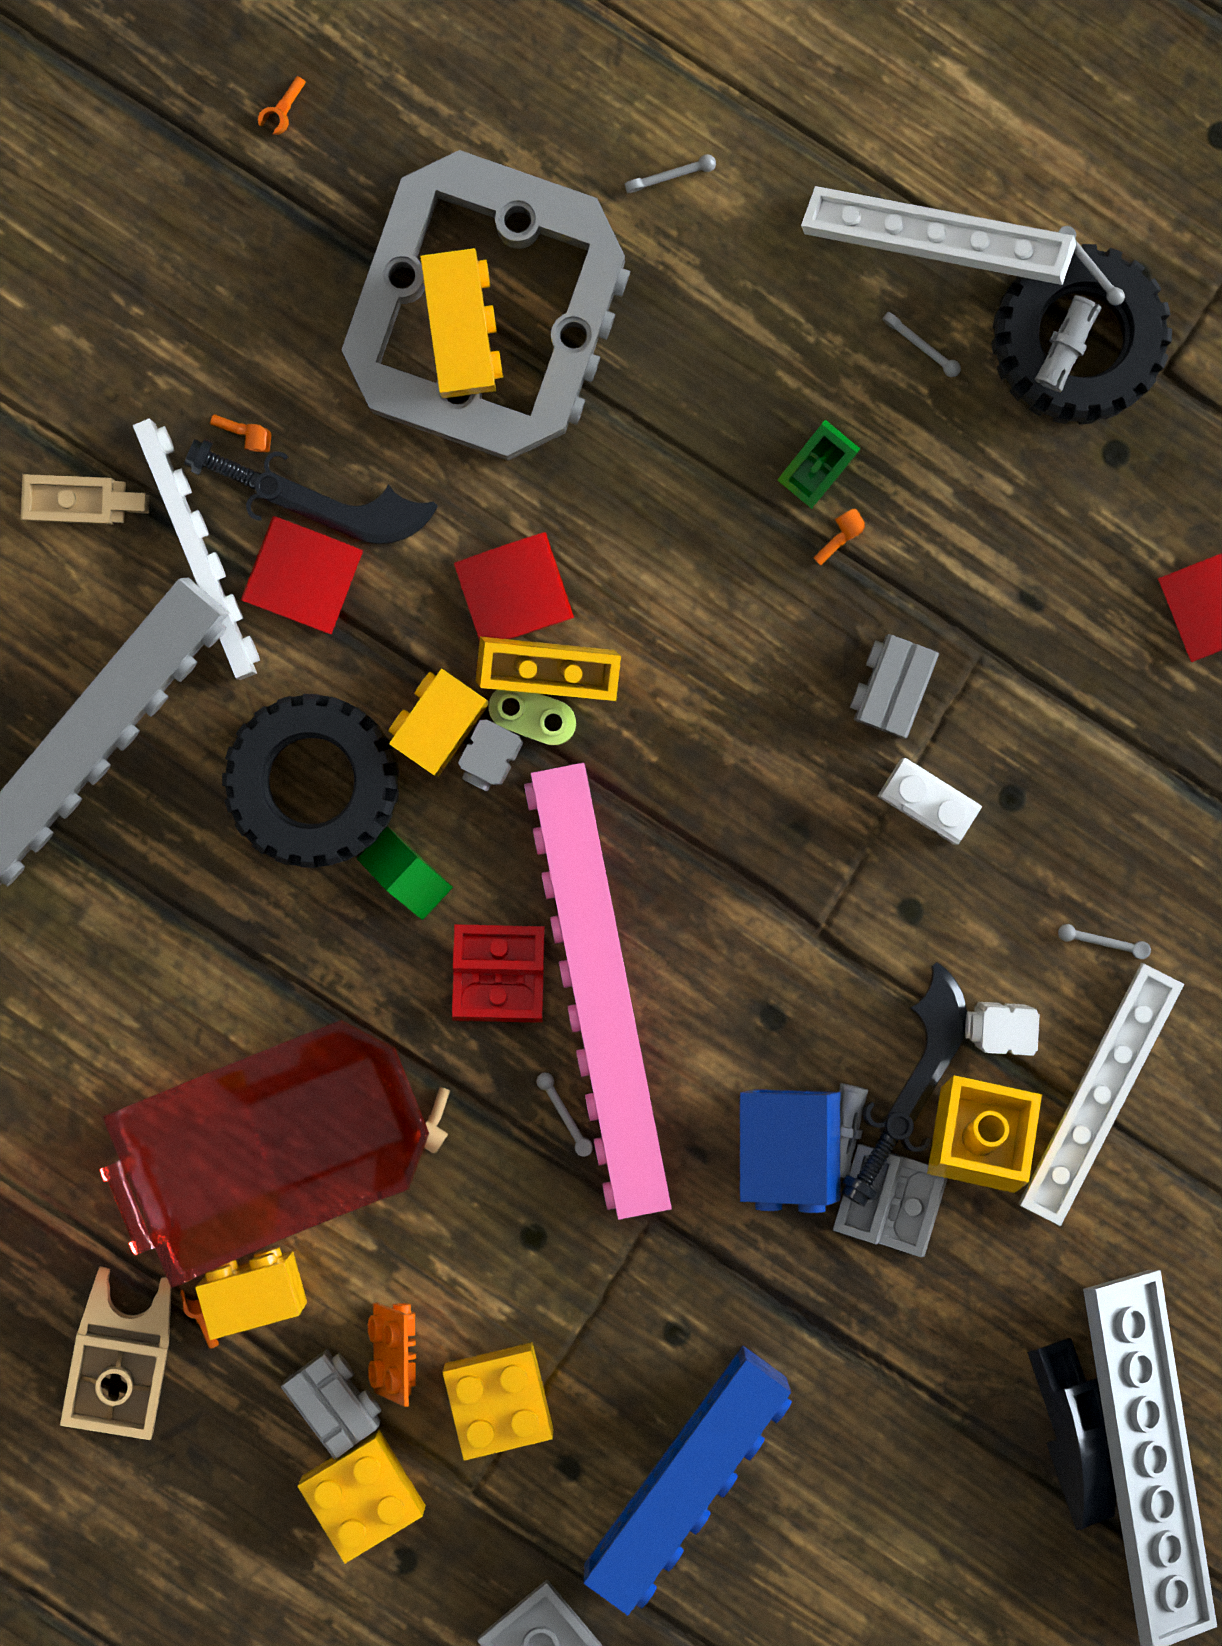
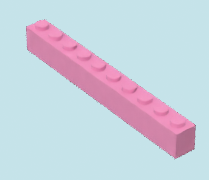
[524,763,672,1220]

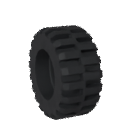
[991,244,1172,425]
[222,694,400,868]

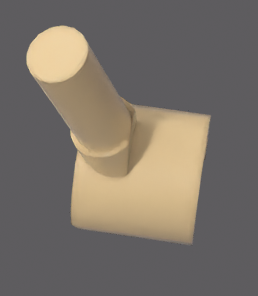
[418,1087,450,1153]

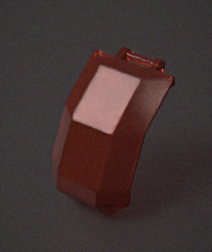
[98,1020,429,1288]

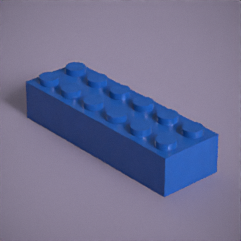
[583,1346,792,1615]

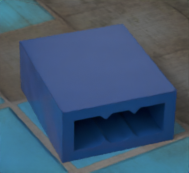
[740,1089,840,1213]

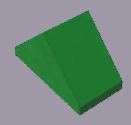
[777,420,860,509]
[357,826,453,920]

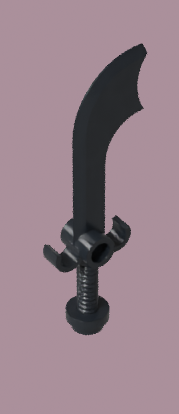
[184,439,438,544]
[841,962,967,1207]

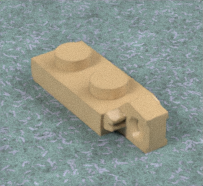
[20,474,150,525]

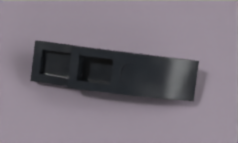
[1027,1338,1116,1530]

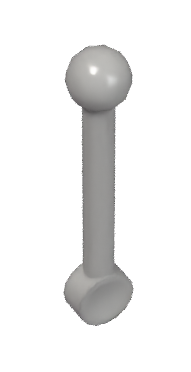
[624,154,716,193]
[1058,226,1125,305]
[882,312,961,377]
[1058,924,1151,959]
[536,1073,593,1157]

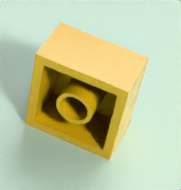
[388,668,490,777]
[927,1075,1042,1193]
[195,1247,307,1340]
[443,1342,554,1461]
[298,1429,426,1564]

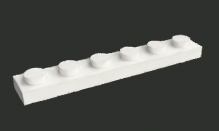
[801,186,1076,285]
[133,418,260,680]
[1018,963,1184,1226]

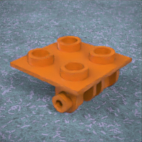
[368,1303,416,1407]

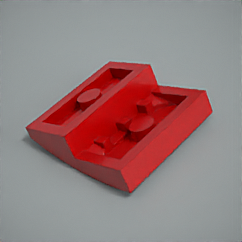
[241,516,363,635]
[454,532,574,641]
[1158,553,1222,662]
[452,924,545,1023]

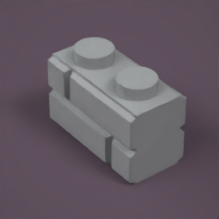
[850,634,939,739]
[458,719,523,791]
[280,1349,381,1460]

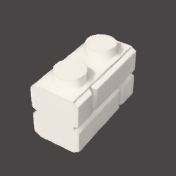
[877,758,982,845]
[965,1002,1040,1056]

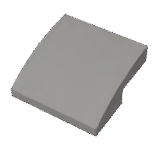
[833,1144,948,1257]

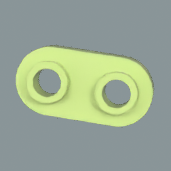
[488,690,576,746]

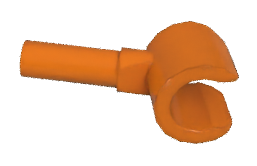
[258,76,306,135]
[210,414,272,453]
[813,509,865,565]
[180,1290,219,1349]

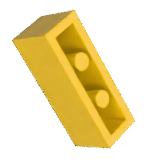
[420,248,503,399]
[475,637,621,701]

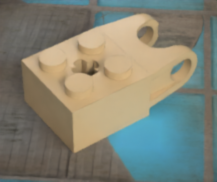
[60,1266,172,1440]

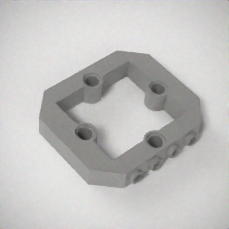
[341,150,630,461]

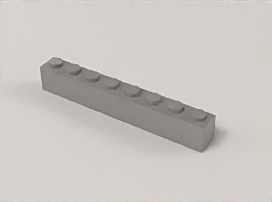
[0,577,230,887]

